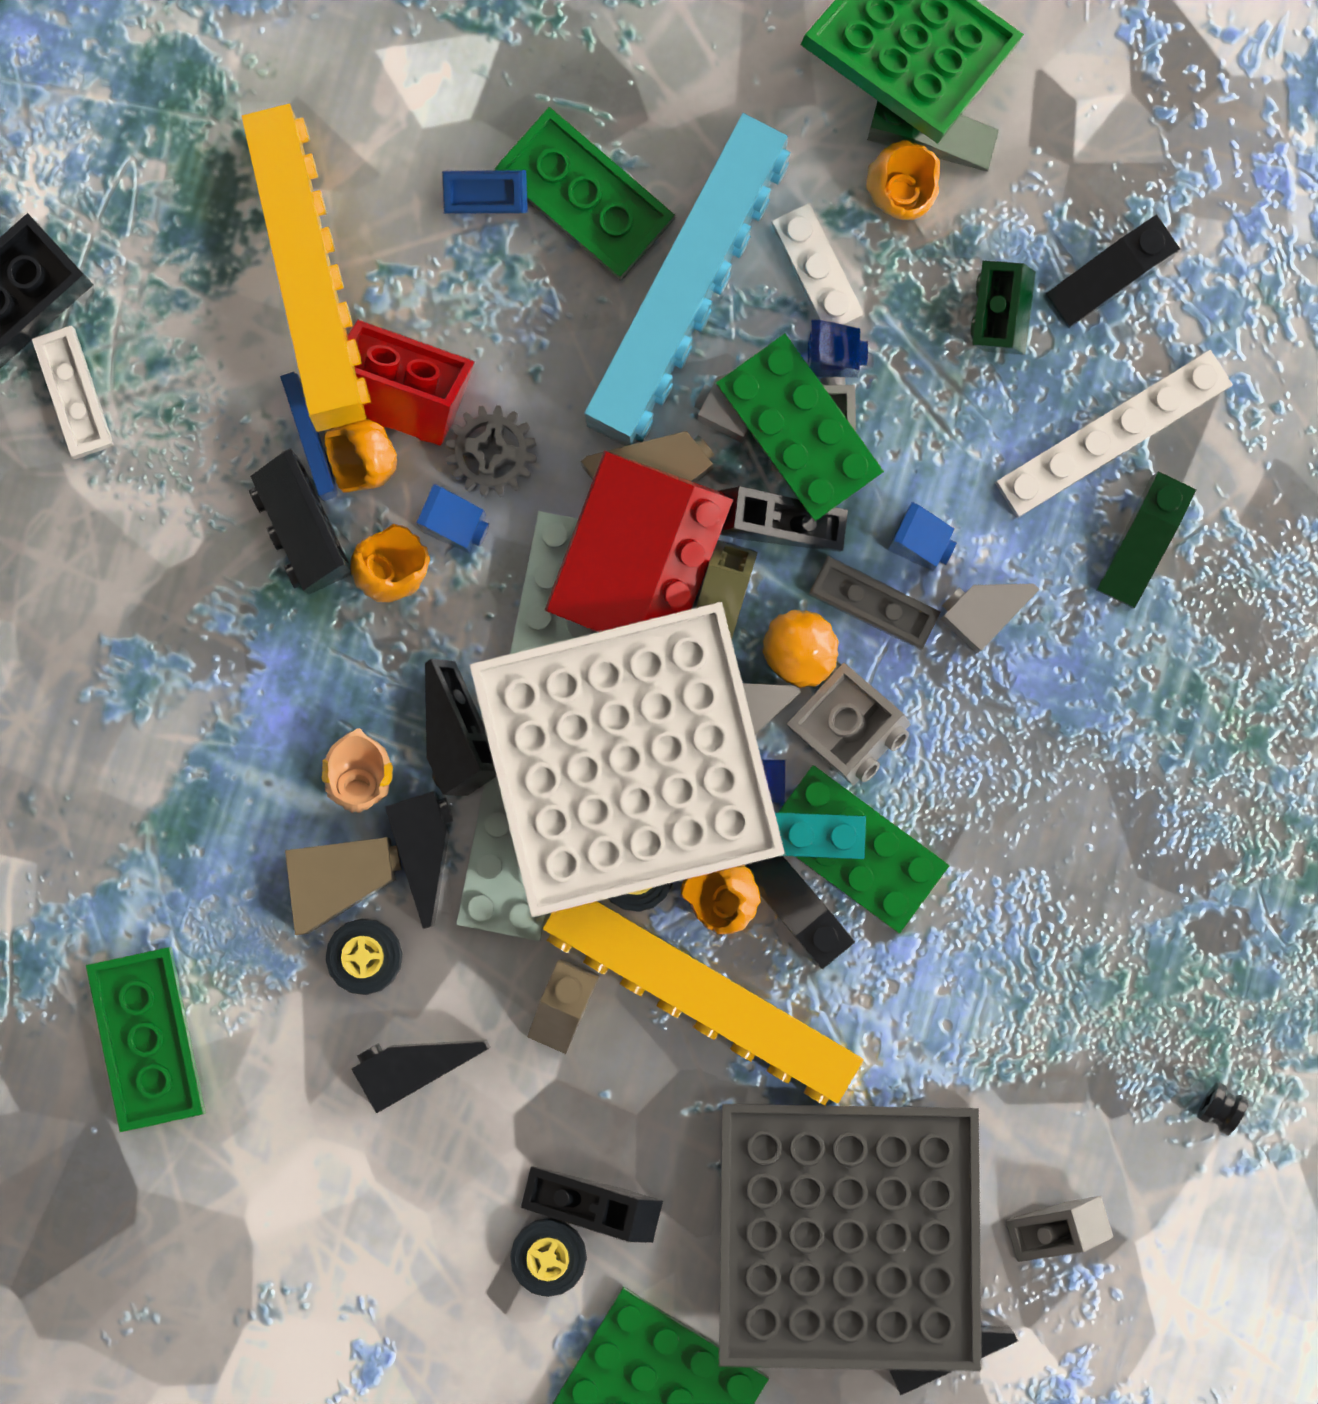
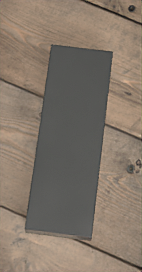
[808,556,941,650]

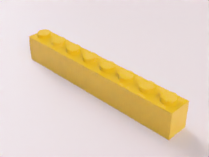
[241,103,370,432]
[543,901,864,1106]

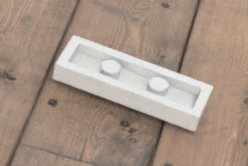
[771,203,864,335]
[32,326,114,459]

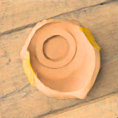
[321,728,393,813]

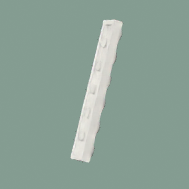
[995,350,1233,518]

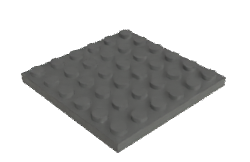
[719,1104,982,1372]

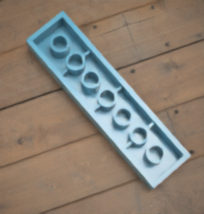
[584,113,791,446]

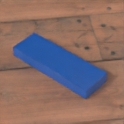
[280,372,339,501]

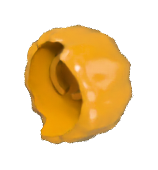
[866,140,940,221]
[324,419,397,493]
[350,524,430,602]
[763,610,839,688]
[680,865,761,934]

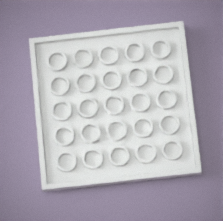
[470,602,785,917]

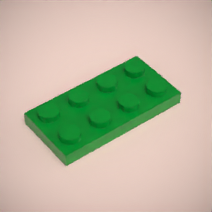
[494,107,675,281]
[716,333,884,522]
[778,765,950,934]
[86,947,206,1133]

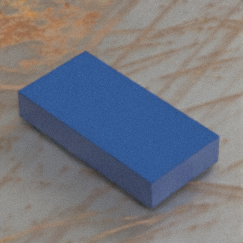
[442,170,528,214]

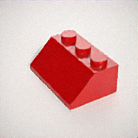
[347,320,475,446]

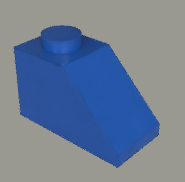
[416,484,489,553]
[888,502,957,571]

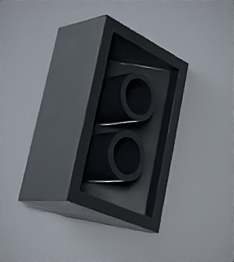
[249,448,352,595]

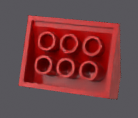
[545,450,733,632]

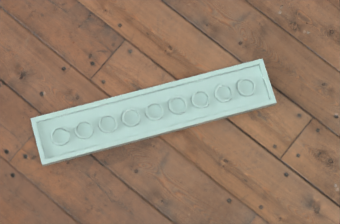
[456,511,598,941]

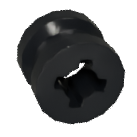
[1197,1082,1249,1136]

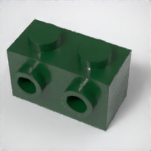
[971,260,1036,355]

